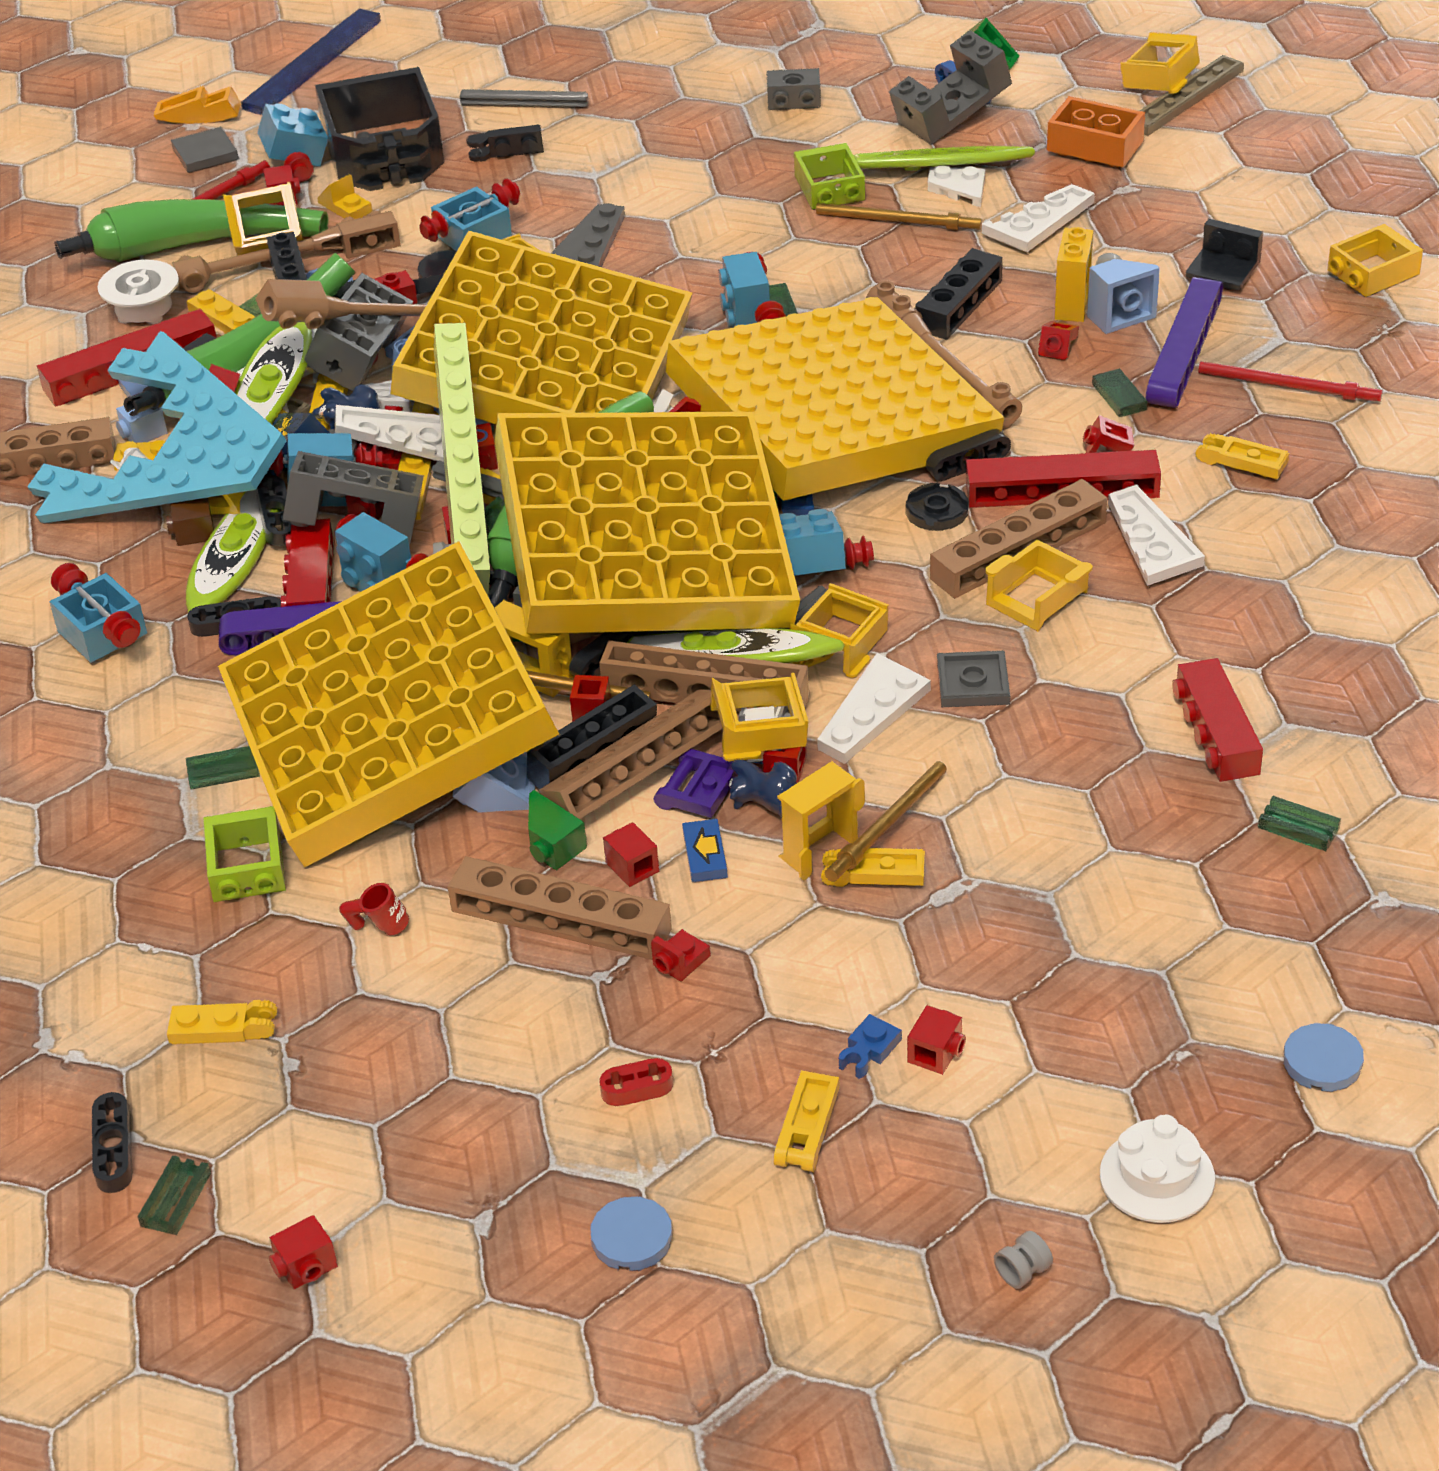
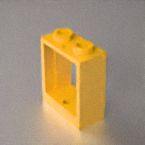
[1327,224,1423,297]
[1055,227,1094,322]
[495,600,574,698]

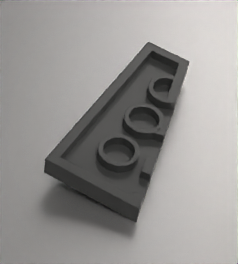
[551,203,625,267]

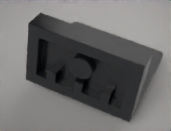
[1186,218,1263,290]

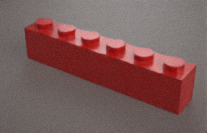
[37,308,217,407]
[966,450,1161,508]

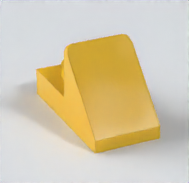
[317,174,373,219]

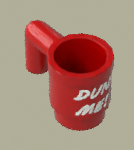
[339,882,409,935]

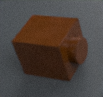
[166,497,214,546]

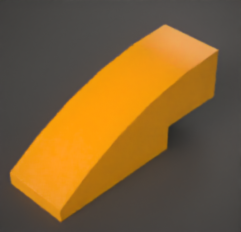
[154,85,241,124]

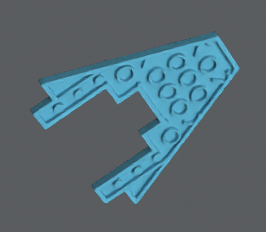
[28,331,286,523]

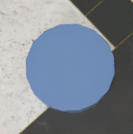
[1284,1023,1364,1092]
[591,1196,672,1271]

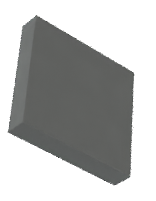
[171,127,239,173]
[937,651,1010,708]

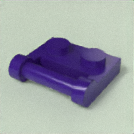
[653,749,738,818]

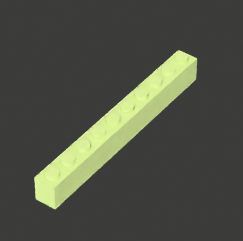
[434,323,490,594]

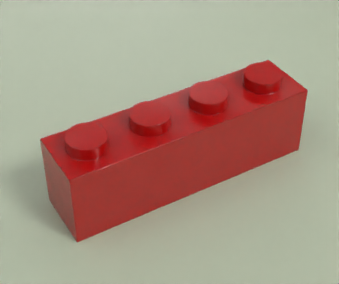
[281,518,335,607]
[1172,658,1263,782]

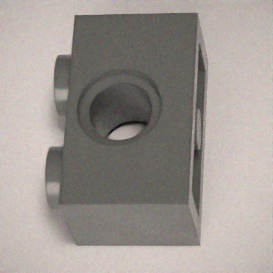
[767,68,821,110]

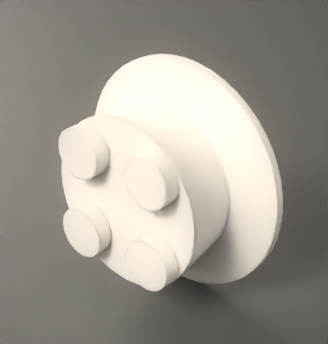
[98,260,179,324]
[1100,1115,1215,1223]

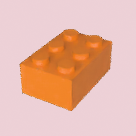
[1047,96,1145,168]

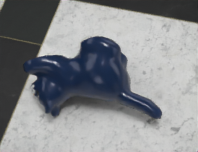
[312,384,380,429]
[729,760,797,818]

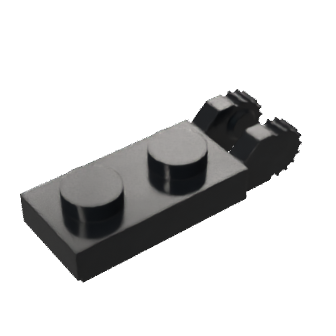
[466,124,544,162]

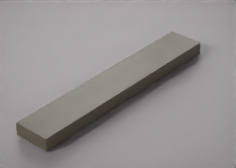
[1139,55,1244,136]

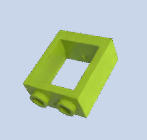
[794,143,865,209]
[203,806,286,902]

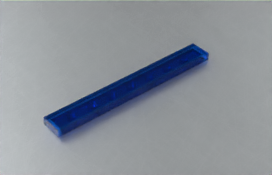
[241,8,381,115]

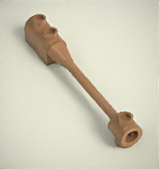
[172,211,401,293]
[255,279,426,329]
[866,281,1022,430]

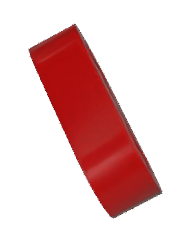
[599,1058,673,1106]

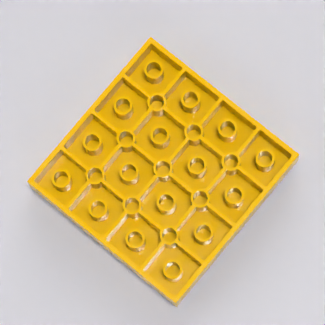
[390,231,692,425]
[666,297,1004,501]
[495,412,800,634]
[218,541,559,868]

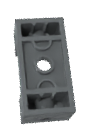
[889,30,1013,145]
[304,273,413,391]
[283,451,424,544]

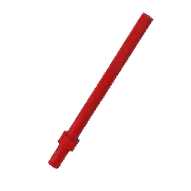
[193,160,270,200]
[1198,361,1383,402]

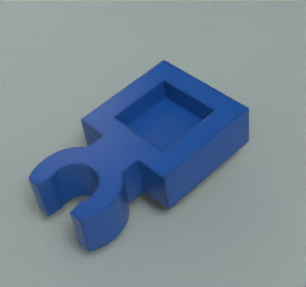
[839,1014,902,1079]

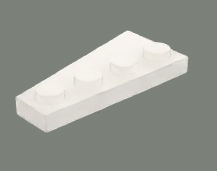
[982,184,1095,252]
[335,405,444,462]
[1108,485,1205,586]
[817,653,931,764]

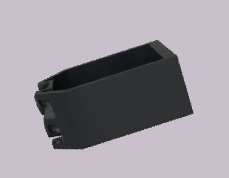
[315,67,444,191]

